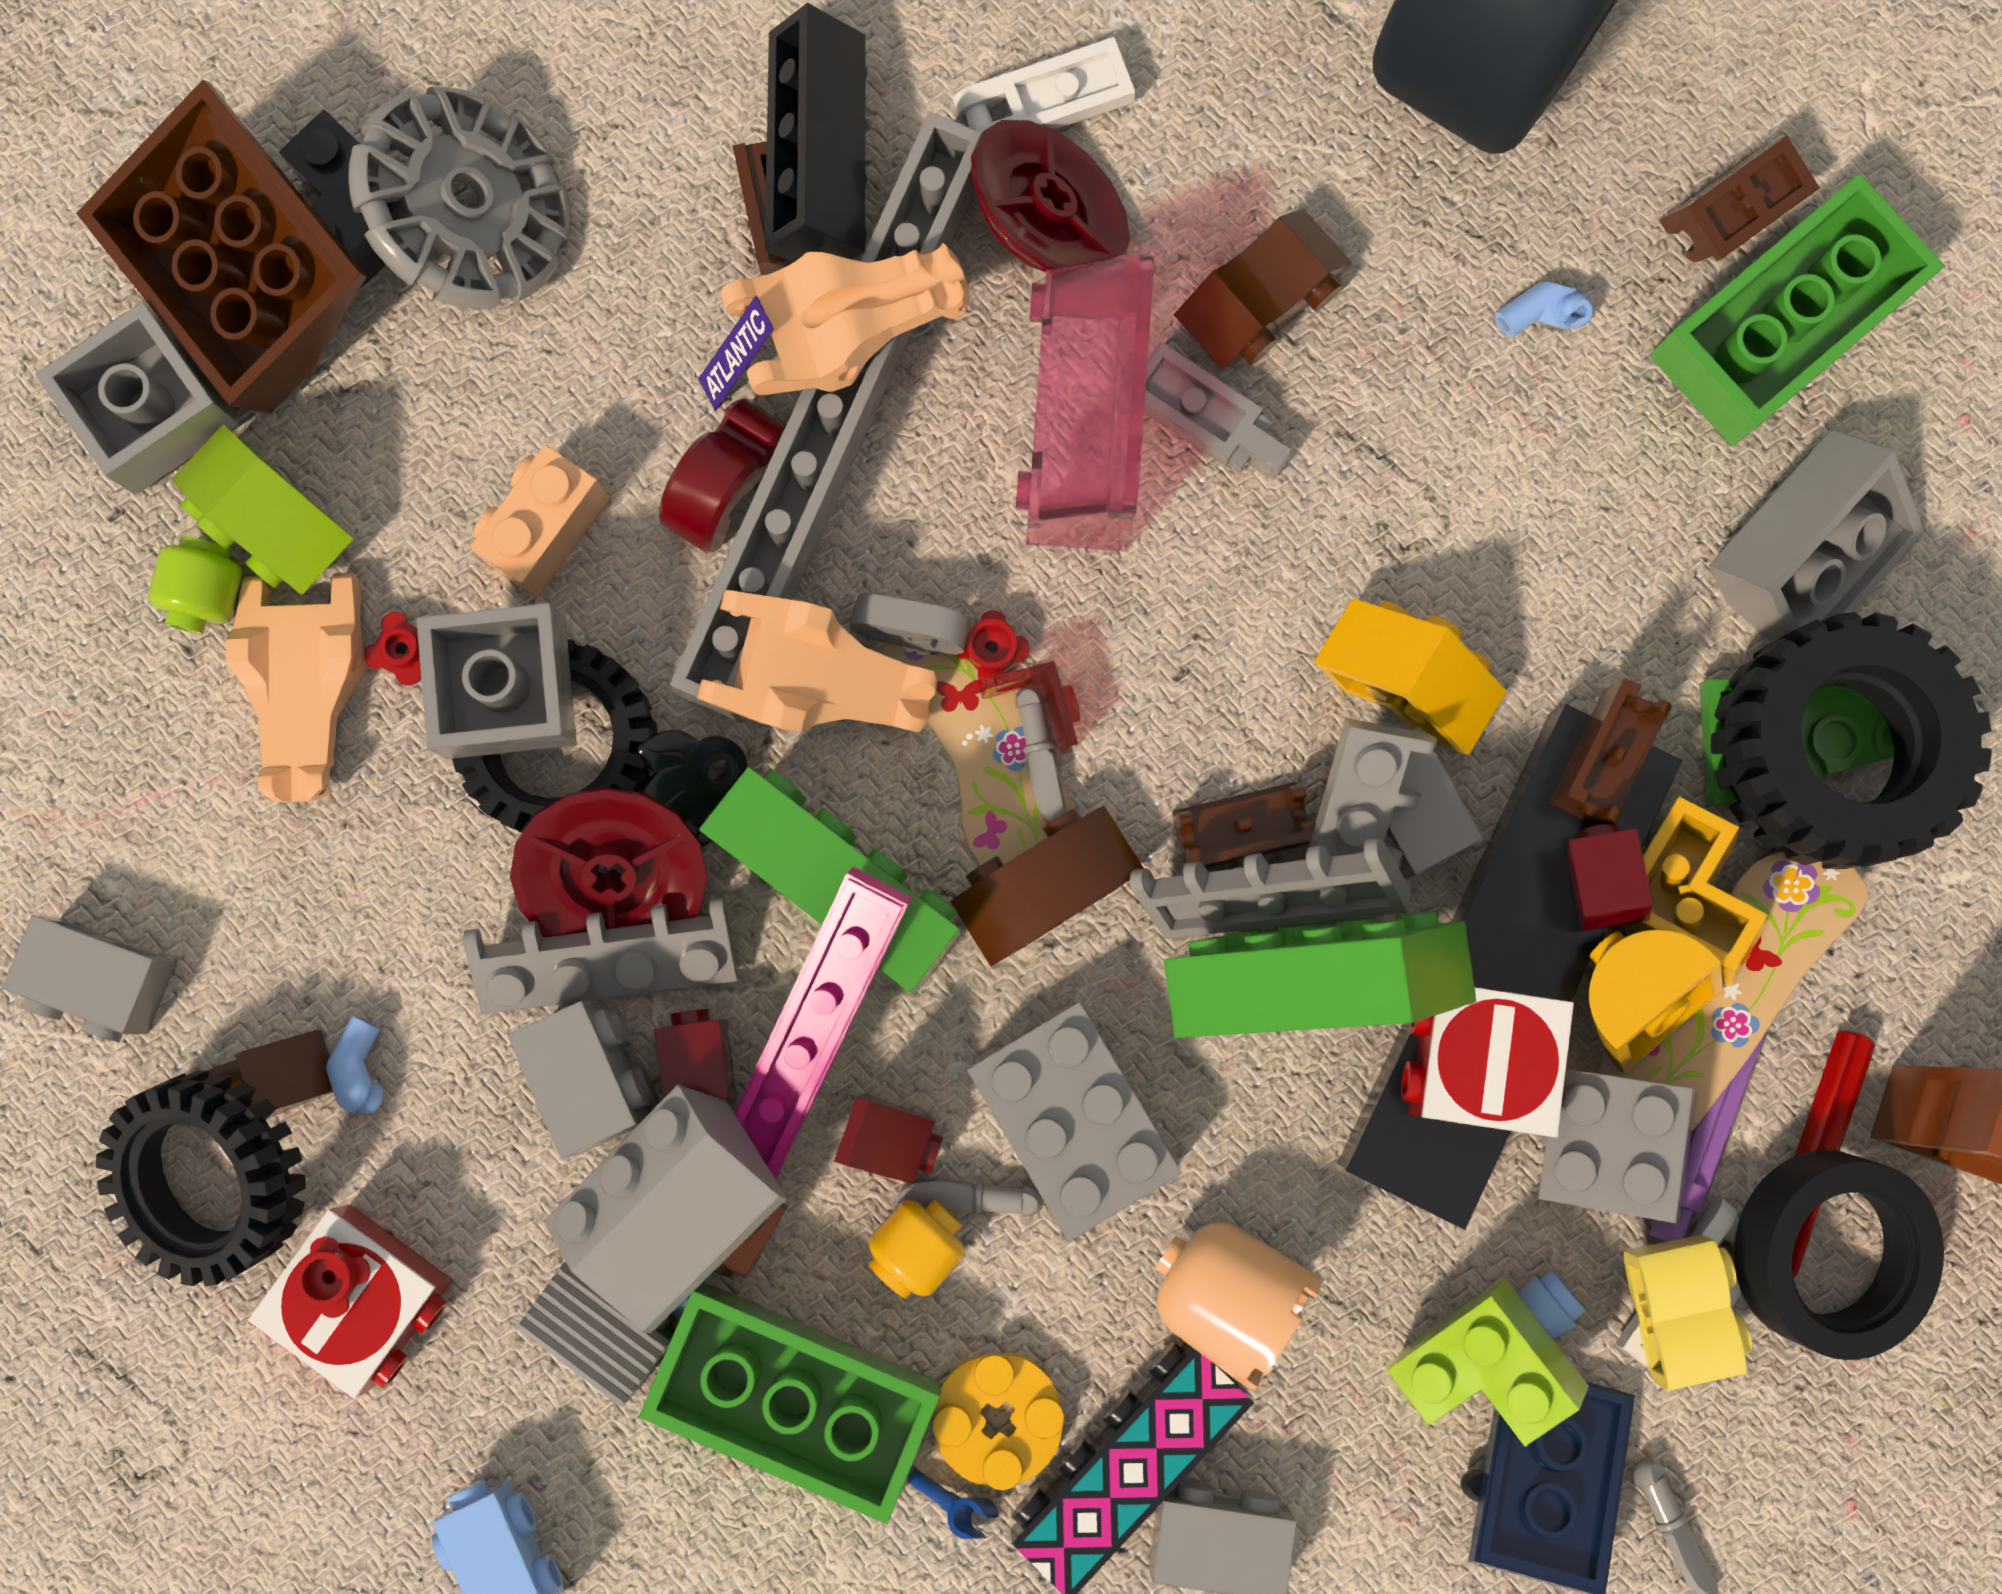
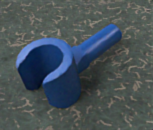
[907,1468,999,1539]

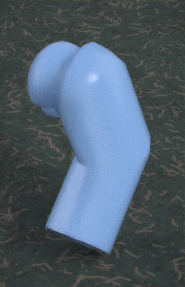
[1494,282,1594,338]
[326,1016,384,1115]

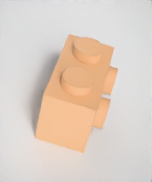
[469,444,610,599]

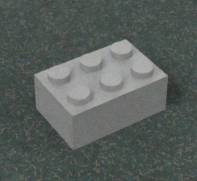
[967,1002,1182,1242]

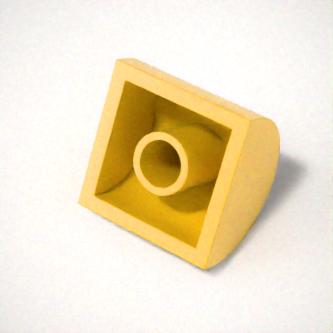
[1589,930,1723,1074]

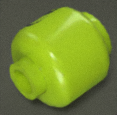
[148,536,243,634]

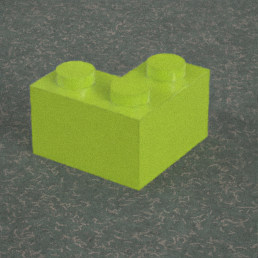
[171,424,354,595]
[1387,1277,1589,1447]

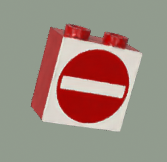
[1401,988,1574,1138]
[248,1204,453,1399]

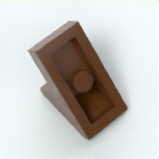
[208,1030,333,1118]

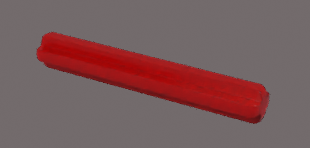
[1792,1031,1876,1278]

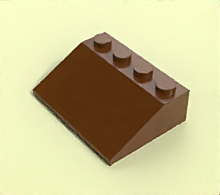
[76,80,367,413]

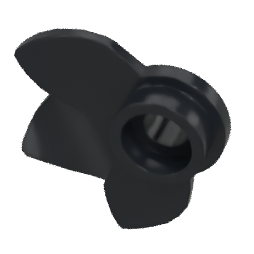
[638,729,747,847]

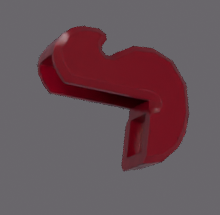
[659,398,787,554]

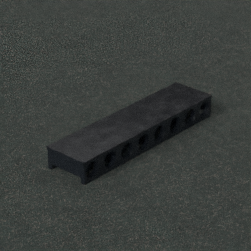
[1337,704,1683,1230]

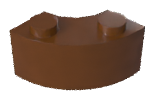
[1174,209,1352,370]
[950,806,1144,967]

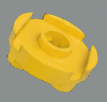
[933,1351,1064,1490]

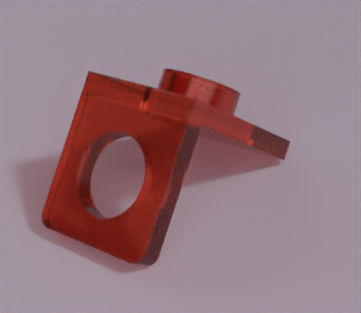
[980,661,1080,755]

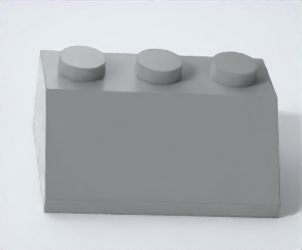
[1709,429,1925,642]
[544,1085,787,1334]

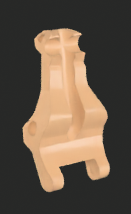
[720,243,971,395]
[226,573,366,803]
[697,590,937,733]

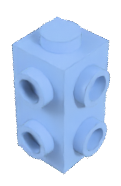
[432,1479,563,1594]

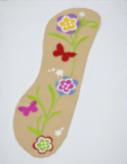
[884,642,1076,866]
[1597,851,1869,1131]

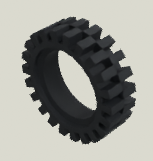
[452,639,658,833]
[96,1070,306,1287]

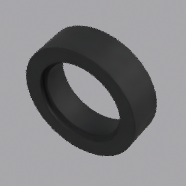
[1734,1150,1944,1360]

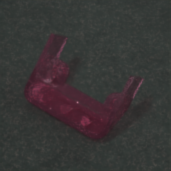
[1016,253,1154,552]

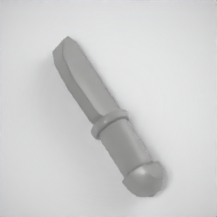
[1015,685,1066,822]
[895,1178,1044,1217]
[1633,1458,1719,1594]

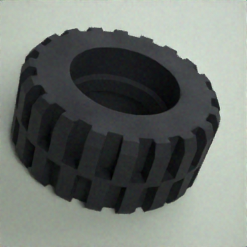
[1711,612,1992,869]

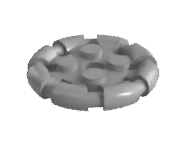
[348,87,571,309]

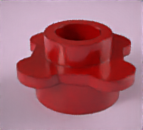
[956,610,1030,686]
[364,612,421,686]
[289,1236,371,1318]

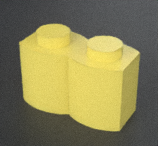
[1623,1235,1752,1391]

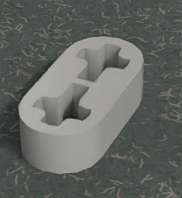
[849,593,971,654]

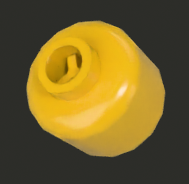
[868,1199,965,1299]

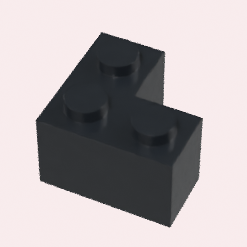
[279,109,400,292]

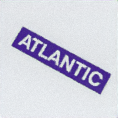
[698,296,774,411]

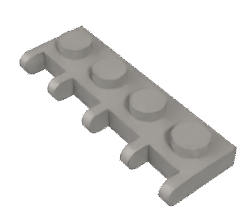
[1289,718,1437,927]
[1130,838,1411,939]
[463,897,738,1015]

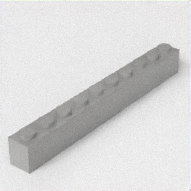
[669,111,981,722]

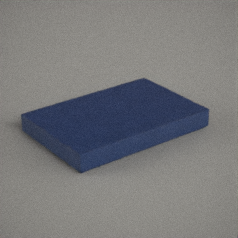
[1468,1382,1635,1594]

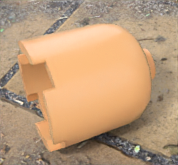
[1155,1222,1324,1392]

